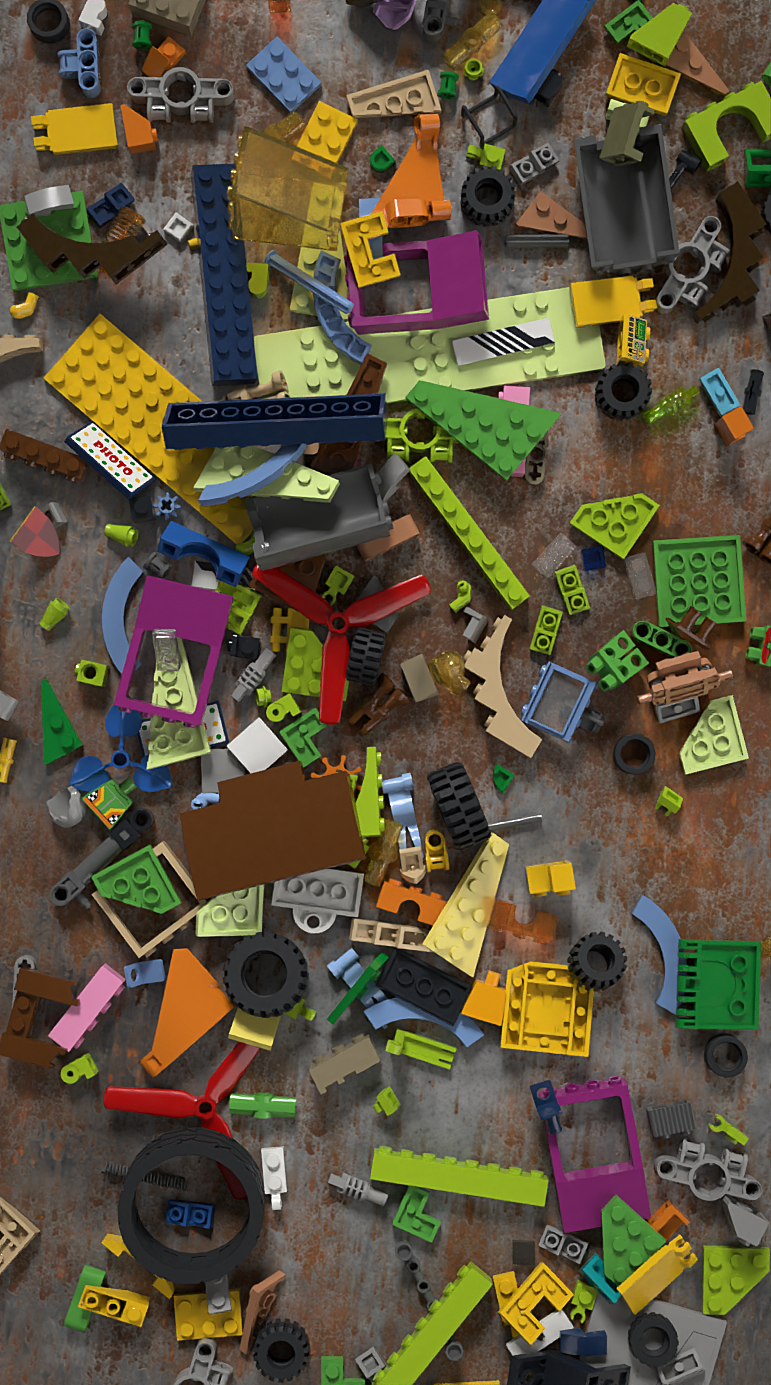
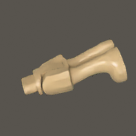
[217,370,290,401]

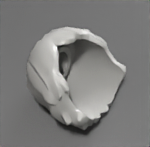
[46,786,86,828]

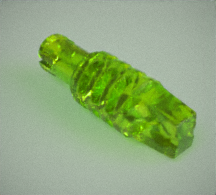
[642,385,700,425]

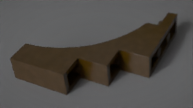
[17,214,168,285]

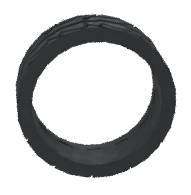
[117,1127,265,1284]

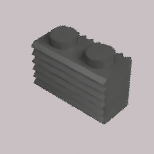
[646,1099,697,1139]

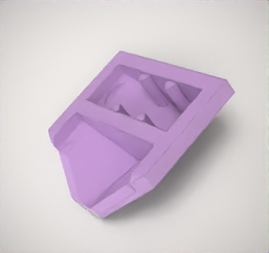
[373,0,417,30]

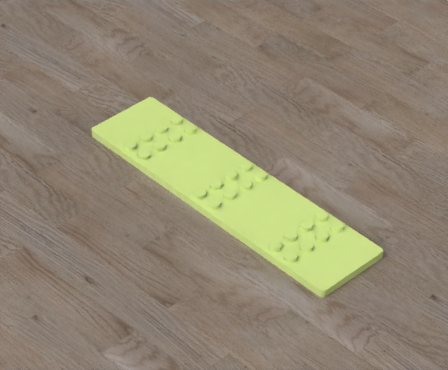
[254,287,606,404]

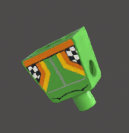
[82,776,137,830]

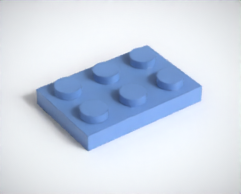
[246,36,322,114]

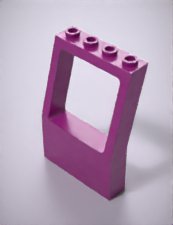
[344,230,489,335]
[114,575,234,728]
[538,1076,651,1233]

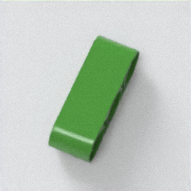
[630,621,692,658]
[64,1264,106,1333]

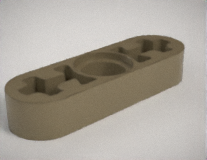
[524,432,548,486]

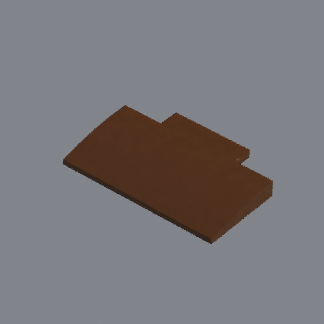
[180,761,366,901]

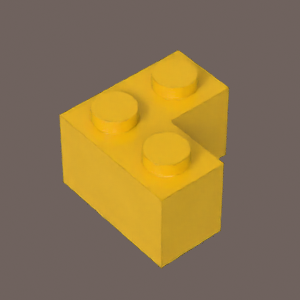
[525,860,576,897]

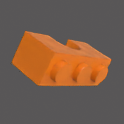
[376,878,447,925]

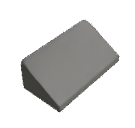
[653,696,700,724]
[656,1348,705,1385]

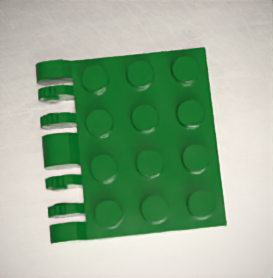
[676,939,761,1030]

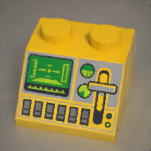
[616,314,650,367]

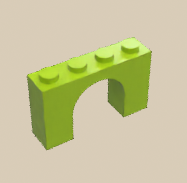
[682,80,771,173]

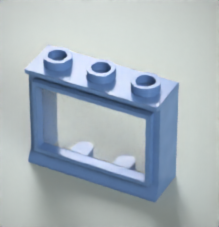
[520,661,598,744]

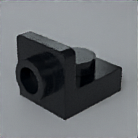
[227,634,260,660]

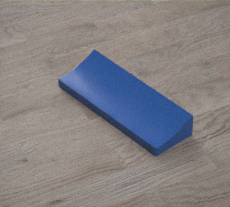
[489,0,596,104]

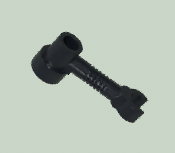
[669,150,702,190]

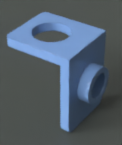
[124,959,166,988]

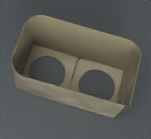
[400,654,439,703]

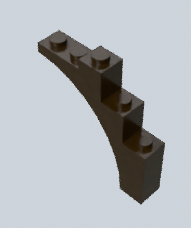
[692,181,766,324]

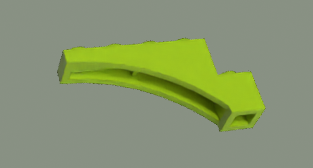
[356,747,385,838]

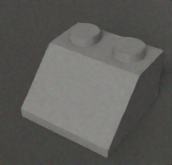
[720,1194,769,1246]

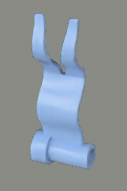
[382,773,424,858]
[327,948,388,1029]

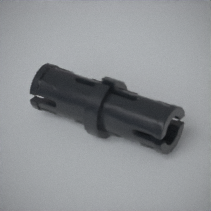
[743,369,764,415]

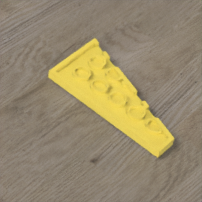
[422,833,509,978]

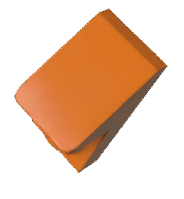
[142,36,186,77]

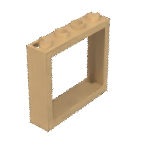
[92,841,209,958]

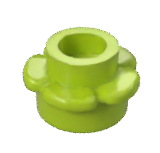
[463,58,484,80]
[255,686,271,708]

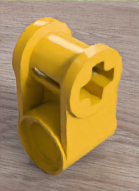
[425,829,449,872]

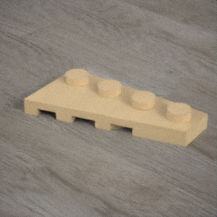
[346,70,441,118]

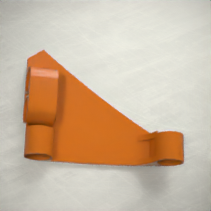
[371,114,452,228]
[139,948,235,1079]

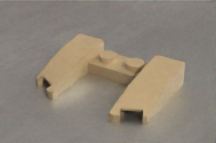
[0,1197,40,1275]

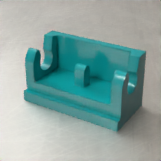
[579,1253,621,1304]

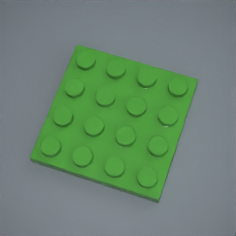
[0,191,99,292]
[652,535,746,628]

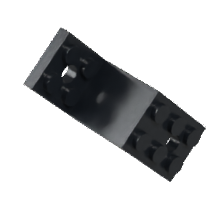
[507,1349,631,1385]

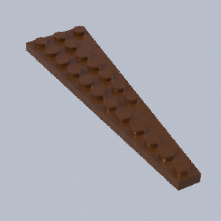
[249,353,387,611]

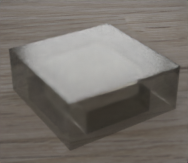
[512,1240,535,1265]

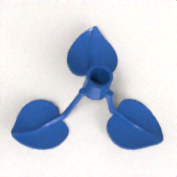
[70,705,171,792]

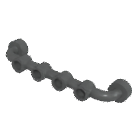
[395,1240,463,1361]

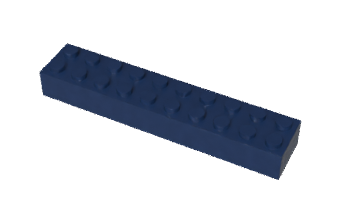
[191,163,258,386]
[162,393,388,450]

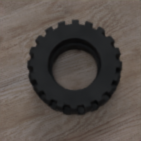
[427,762,491,851]
[223,932,309,1018]

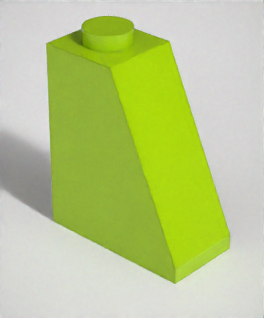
[627,3,692,66]

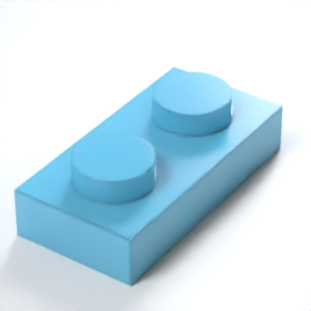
[699,368,740,417]

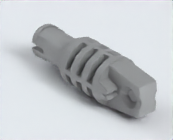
[231,648,276,702]
[328,1173,388,1206]

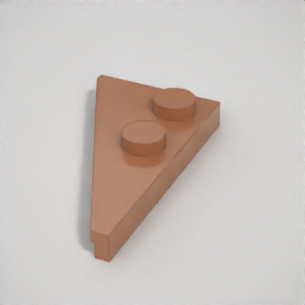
[651,31,729,97]
[515,191,588,241]
[239,1270,286,1354]

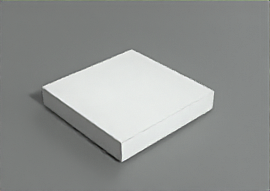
[226,717,288,774]

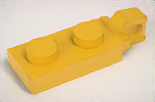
[493,1271,520,1337]

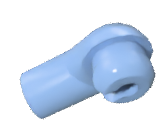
[191,793,220,810]

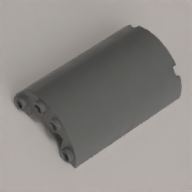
[574,124,679,276]
[245,463,394,571]

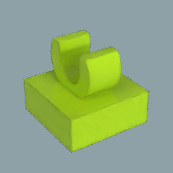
[655,786,683,816]
[372,1086,401,1116]

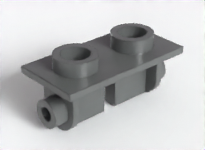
[559,697,605,733]

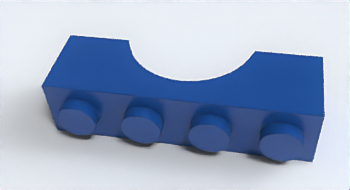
[157,521,250,587]

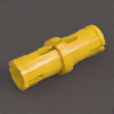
[0,737,17,783]

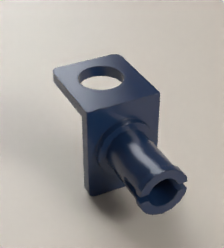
[530,1080,562,1135]

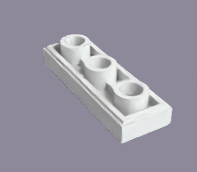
[506,1309,574,1355]

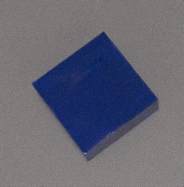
[581,546,606,572]

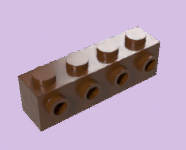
[0,428,90,483]

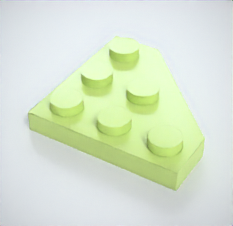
[679,695,749,774]
[196,885,264,937]

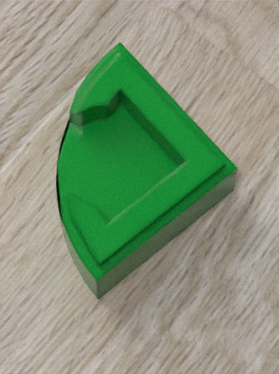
[493,763,515,793]

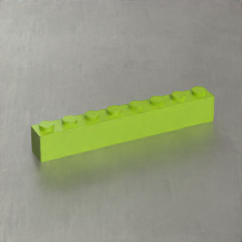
[408,456,530,611]
[370,1146,549,1207]
[372,1261,493,1385]

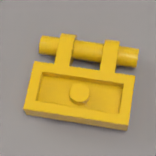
[270,608,310,652]

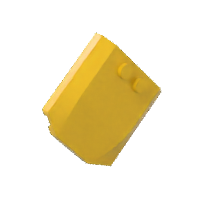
[500,961,594,1057]

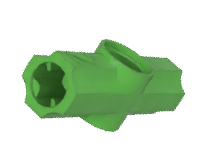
[229,1092,296,1118]

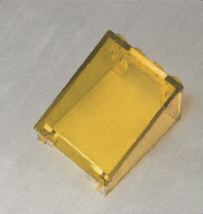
[227,126,349,251]

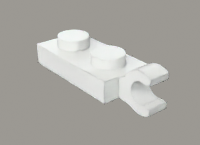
[261,1146,287,1210]

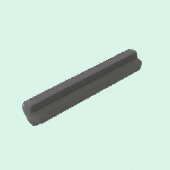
[505,235,569,248]

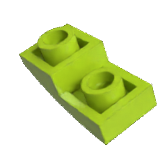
[554,565,590,615]
[529,605,563,655]

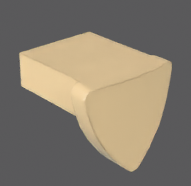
[399,846,426,884]

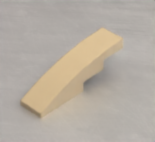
[349,918,433,952]

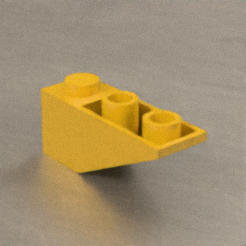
[78,1285,150,1327]

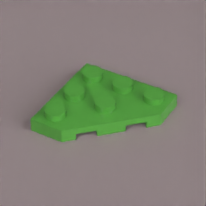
[91,844,182,914]
[601,1195,666,1286]

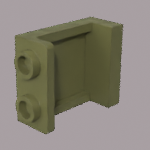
[600,101,655,166]

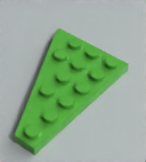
[405,380,561,481]

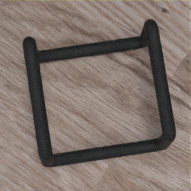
[461,85,518,147]

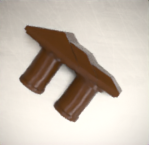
[665,606,717,650]

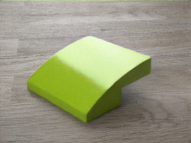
[215,581,262,635]

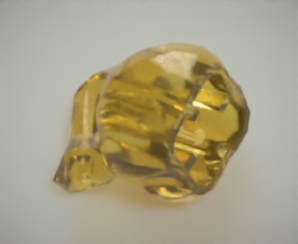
[427,650,470,696]

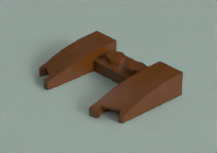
[0,967,80,1068]

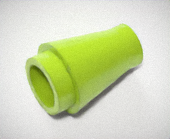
[104,524,138,547]
[39,598,70,631]

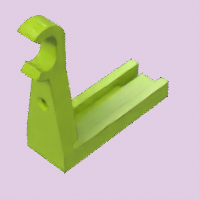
[385,1028,457,1070]

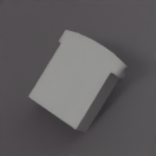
[463,607,489,644]

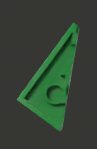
[41,679,83,765]
[326,952,389,1025]

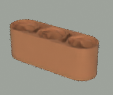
[356,514,420,562]

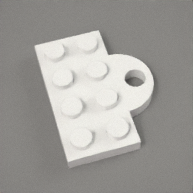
[272,868,364,933]

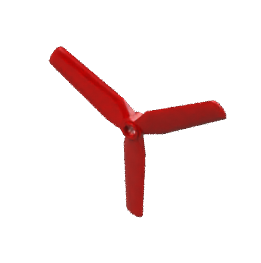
[252,564,431,725]
[103,1042,261,1200]

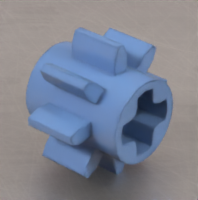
[153,492,182,521]

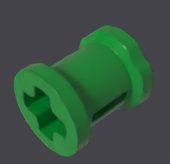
[132,21,152,49]
[437,71,459,100]

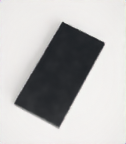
[375,947,473,1027]

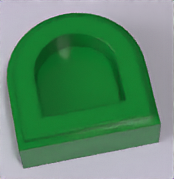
[370,145,396,173]

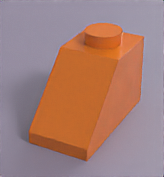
[120,104,159,154]

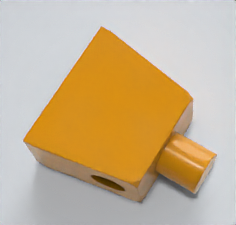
[461,970,506,1026]

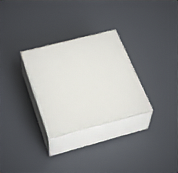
[163,212,194,244]

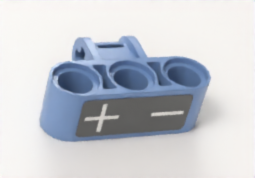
[57,28,101,98]

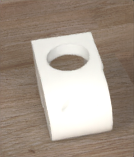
[79,0,108,36]

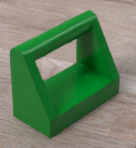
[744,149,771,187]

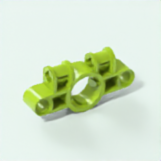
[380,409,459,463]

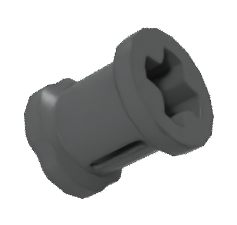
[143,552,172,579]

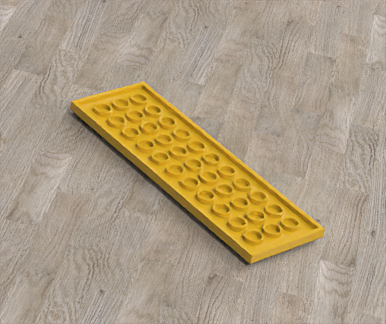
[44,314,253,545]

